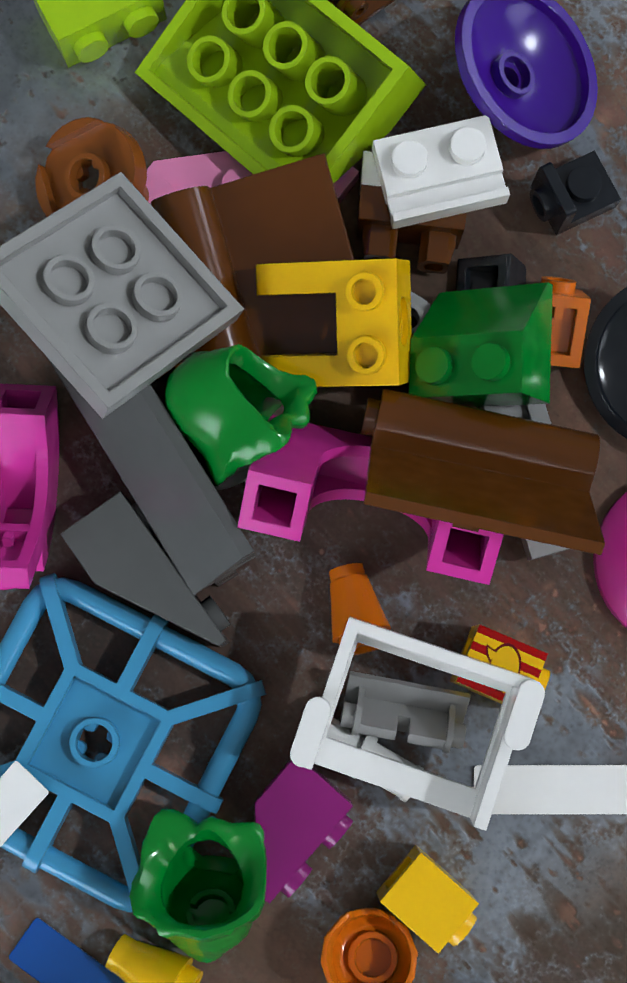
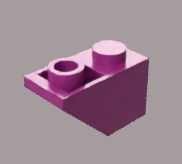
[255,759,353,904]

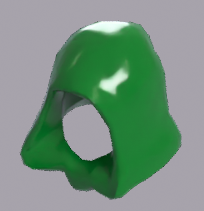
[164,344,317,486]
[129,808,267,963]

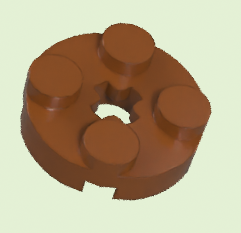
[35,117,149,217]

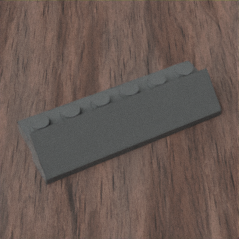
[47,357,256,595]

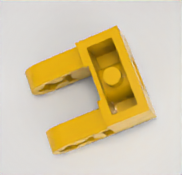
[256,258,412,387]

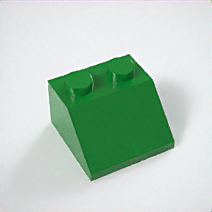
[409,282,553,407]

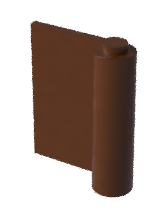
[151,153,354,356]
[361,388,605,555]

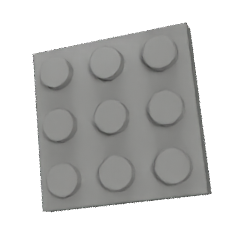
[0,172,244,419]

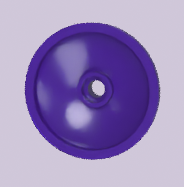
[455,0,598,149]

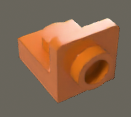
[541,276,591,369]

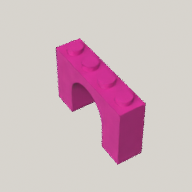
[237,415,504,585]

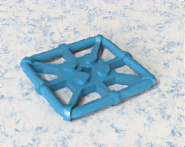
[0,573,266,913]

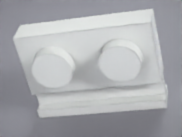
[372,115,510,229]

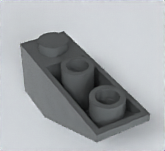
[60,491,231,647]

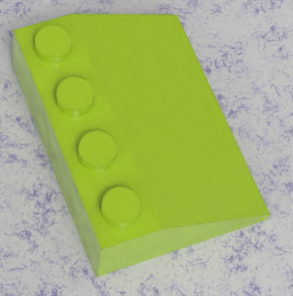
[134,0,426,183]

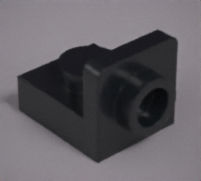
[530,150,621,235]

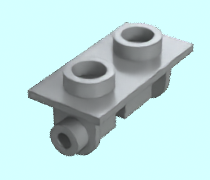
[340,671,471,753]

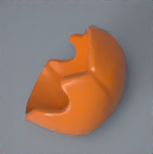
[320,908,418,983]

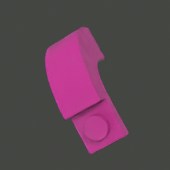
[0,384,59,590]

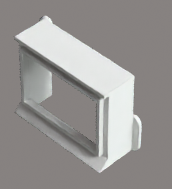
[290,616,545,831]

